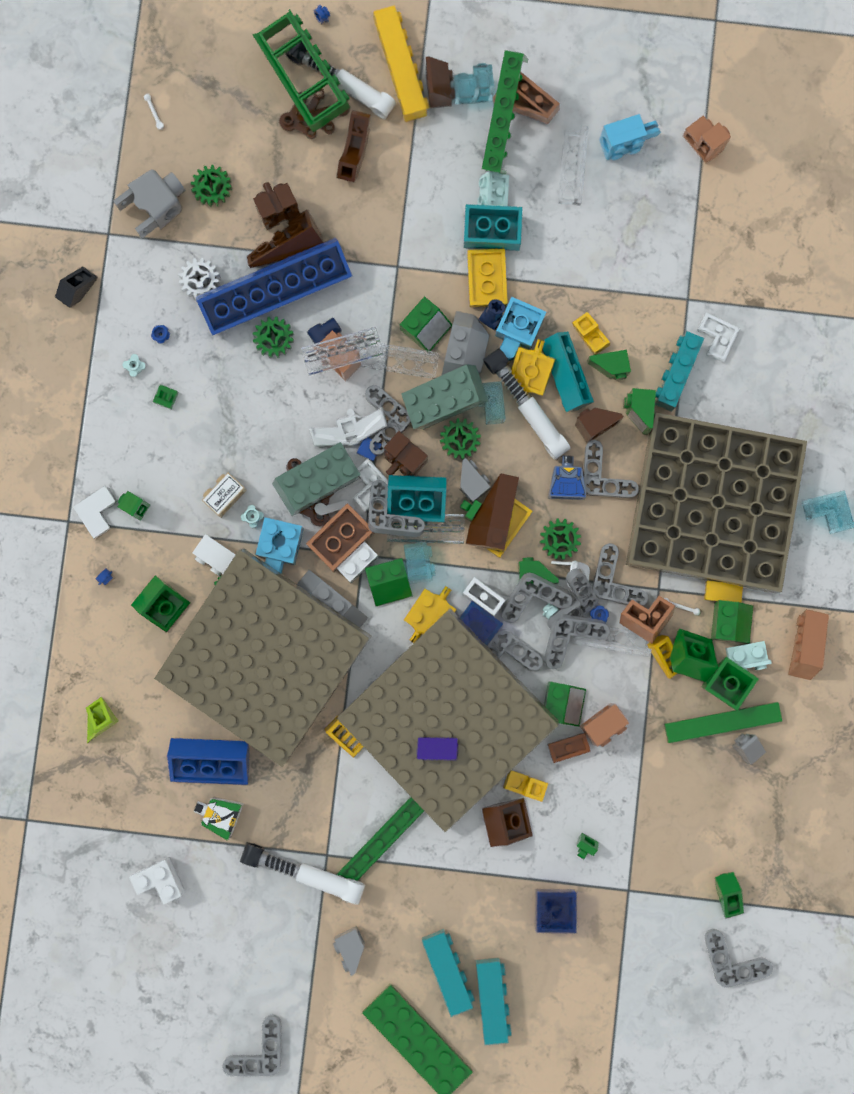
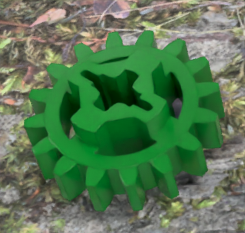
[190,165,232,207]
[253,316,294,358]
[440,418,481,460]
[539,518,581,560]

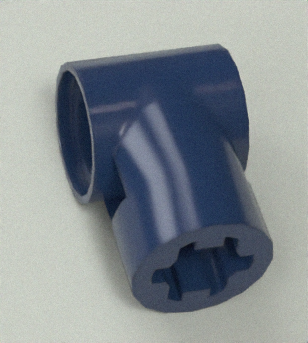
[479,299,505,331]
[307,317,342,346]

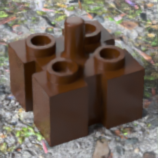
[253,182,300,230]
[384,431,428,476]

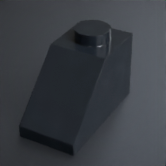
[55,266,98,308]

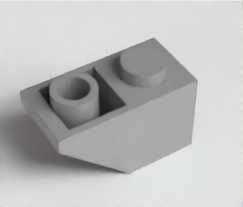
[460,458,490,504]
[732,733,766,765]
[333,926,365,976]

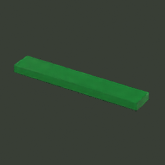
[664,702,782,743]
[336,797,424,881]

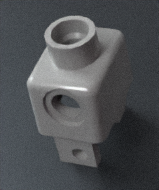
[113,169,186,238]

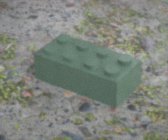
[401,364,488,430]
[272,442,361,516]

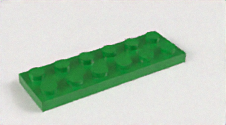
[362,984,473,1094]

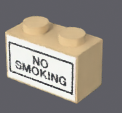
[202,473,247,517]

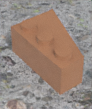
[492,72,560,124]
[788,609,829,680]

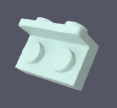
[477,171,509,206]
[725,641,772,671]

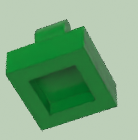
[153,384,179,410]
[460,500,482,522]
[577,833,599,859]

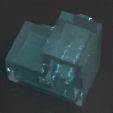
[453,63,494,105]
[477,381,506,425]
[802,490,854,534]
[404,542,436,584]

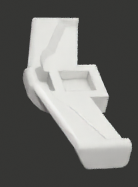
[309,407,387,447]

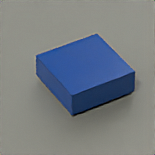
[357,437,382,462]

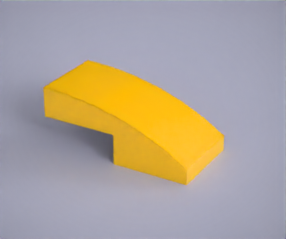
[572,312,610,355]
[704,580,743,603]
[503,770,548,802]

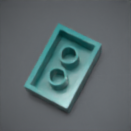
[463,204,523,251]
[387,475,446,522]

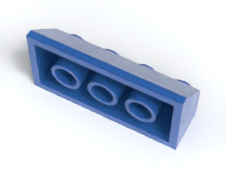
[167,738,250,785]

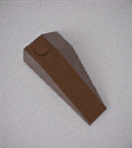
[247,209,324,268]
[466,473,519,552]

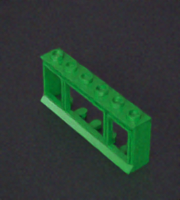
[252,9,351,133]
[482,50,529,175]

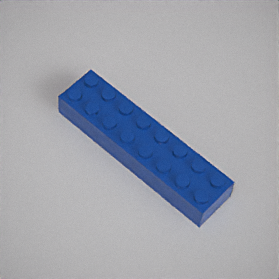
[196,238,352,336]

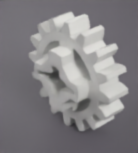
[178,258,220,300]

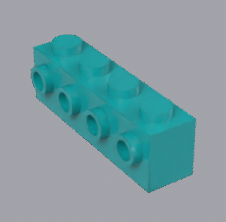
[655,331,704,412]
[543,332,594,412]
[422,929,475,1017]
[476,958,512,1045]

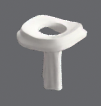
[551,560,590,590]

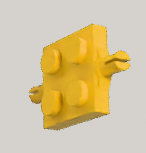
[511,339,556,396]
[404,586,457,643]

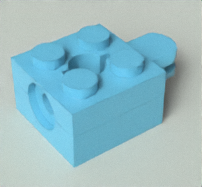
[599,114,661,160]
[495,297,546,361]
[255,517,304,574]

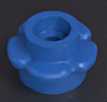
[314,5,330,23]
[151,325,170,343]
[95,568,113,585]
[590,605,609,623]

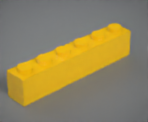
[373,5,429,122]

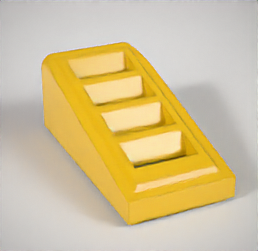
[647,635,678,679]
[324,716,363,758]

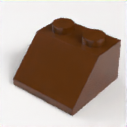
[426,56,455,108]
[575,408,624,443]
[482,798,533,847]

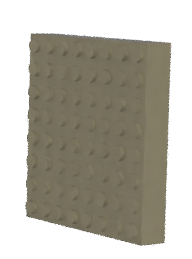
[626,413,807,594]
[154,549,372,767]
[337,609,559,832]

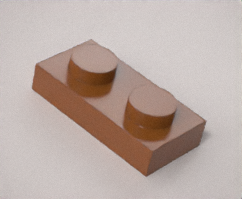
[547,733,591,763]

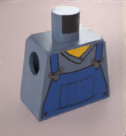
[548,456,586,500]

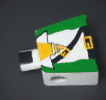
[194,797,244,840]

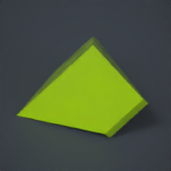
[86,697,118,743]

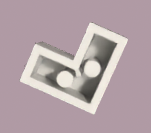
[129,857,185,905]

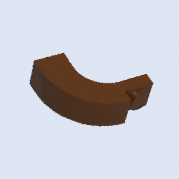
[336,110,371,183]

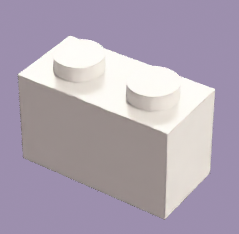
[192,534,235,576]
[337,541,378,583]
[462,577,505,617]

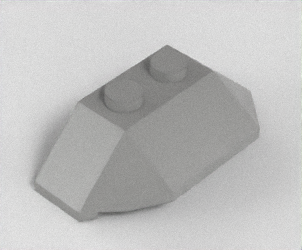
[442,311,489,375]
[297,570,368,627]

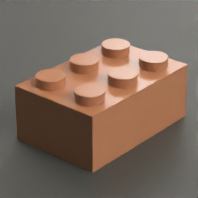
[306,503,374,573]

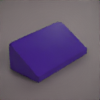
[417,737,458,760]

